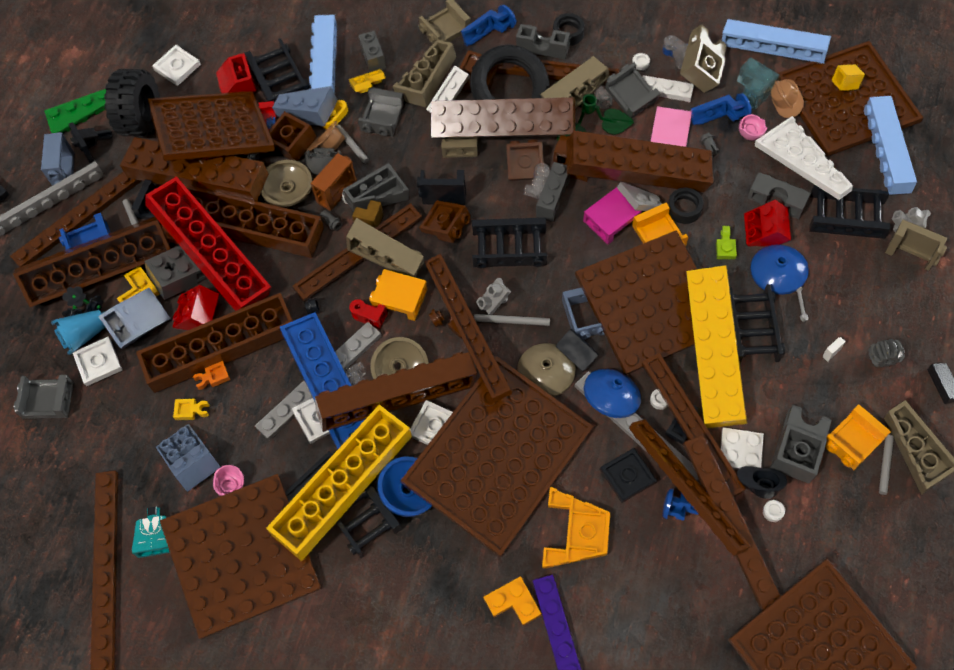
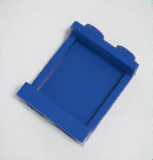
[59,212,111,250]

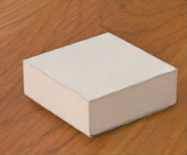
[823,337,846,361]

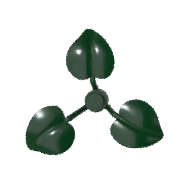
[557,94,634,141]

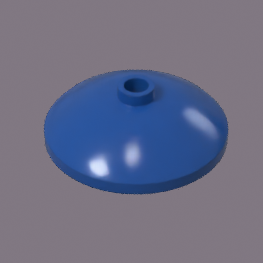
[750,245,809,295]
[583,369,641,418]
[377,456,432,517]

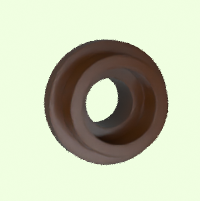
[428,309,445,327]

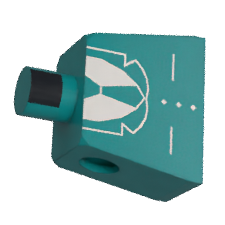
[132,507,170,558]

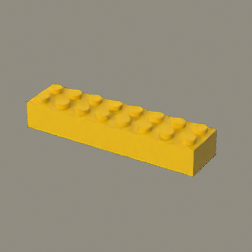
[686,265,747,428]
[266,405,412,561]

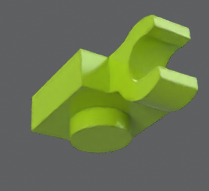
[716,226,737,259]

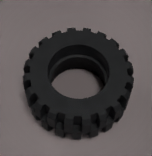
[104,69,160,137]

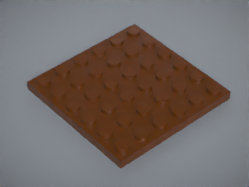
[776,41,923,157]
[148,91,274,161]
[575,230,697,375]
[160,474,321,640]
[728,559,917,670]

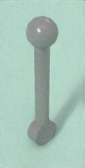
[796,287,809,322]

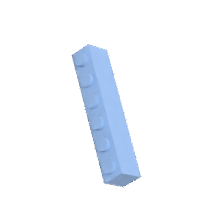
[309,15,337,94]
[722,19,831,63]
[864,96,917,195]

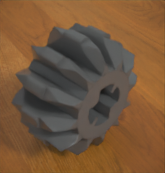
[868,339,905,367]

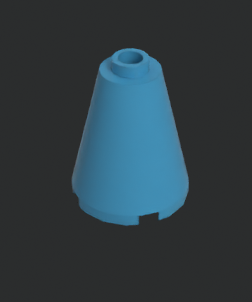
[51,310,106,355]

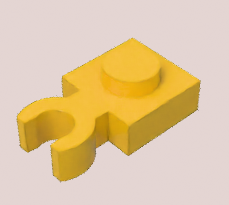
[173,399,210,420]

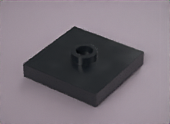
[600,448,657,503]

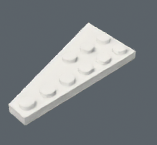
[755,116,853,200]

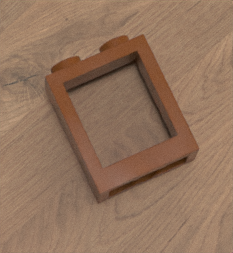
[311,153,357,211]

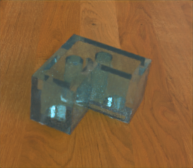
[737,57,779,109]

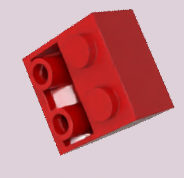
[216,53,256,93]
[744,200,791,247]
[173,285,219,330]

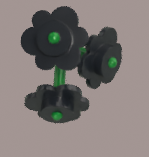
[62,286,103,317]

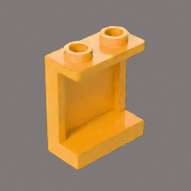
[632,203,688,247]
[369,269,427,321]
[825,404,891,470]

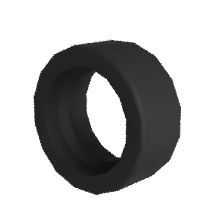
[553,13,585,46]
[668,188,704,224]

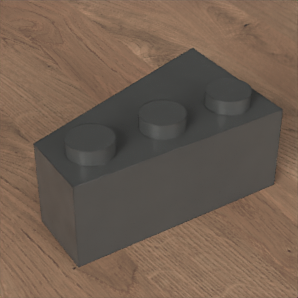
[343,163,409,212]

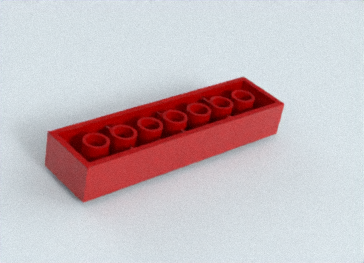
[145,176,271,311]

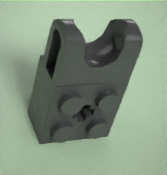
[144,246,207,300]
[770,404,831,484]

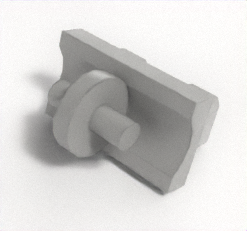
[892,207,931,232]
[476,278,511,315]

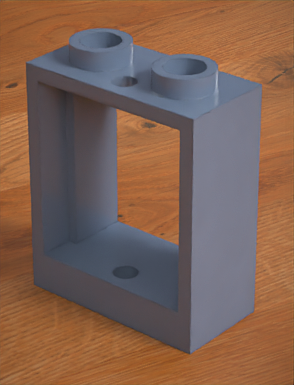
[41,132,75,186]
[562,288,605,340]

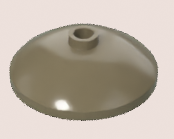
[261,160,313,207]
[370,337,428,379]
[517,343,576,397]

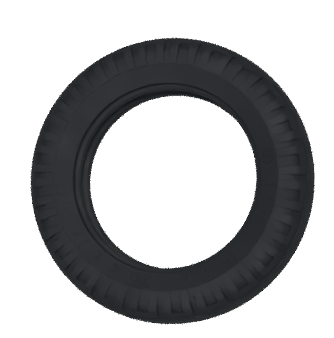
[470,45,549,100]

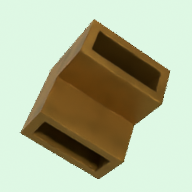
[352,200,384,228]

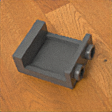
[605,62,660,119]
[358,87,405,137]
[14,375,74,419]

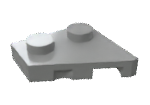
[617,182,662,211]

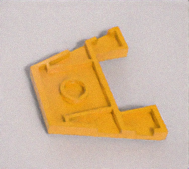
[542,487,610,568]

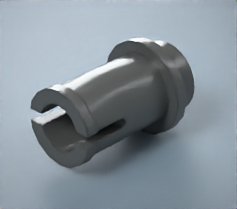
[701,133,720,157]
[320,209,342,231]

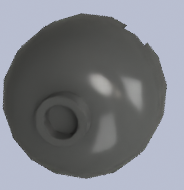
[305,148,341,175]

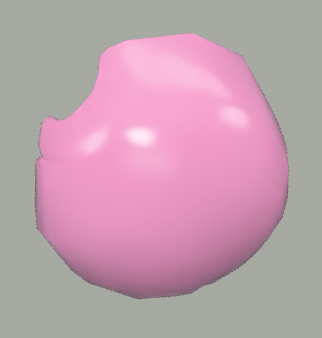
[739,114,767,141]
[213,465,244,496]

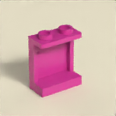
[583,187,642,245]

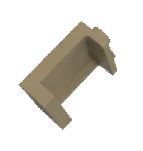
[418,0,471,44]
[441,138,478,158]
[885,220,947,271]

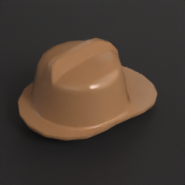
[771,79,804,118]
[307,121,345,151]

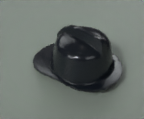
[737,466,787,499]

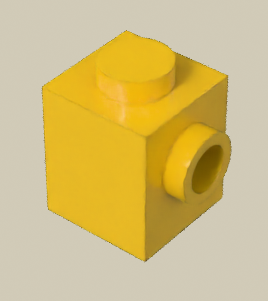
[831,64,865,91]

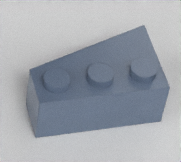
[272,86,338,126]

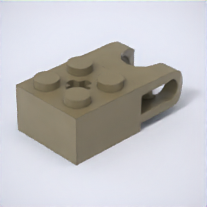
[680,24,726,93]

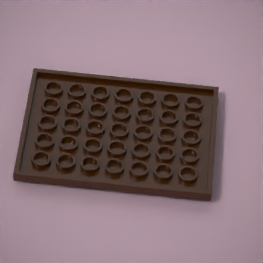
[400,356,593,557]

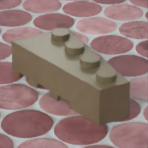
[393,40,456,108]
[540,56,609,109]
[346,218,424,278]
[884,400,954,495]

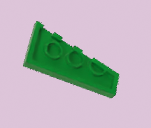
[44,89,106,133]

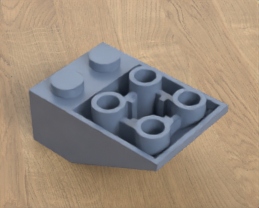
[98,288,171,349]
[156,424,220,492]

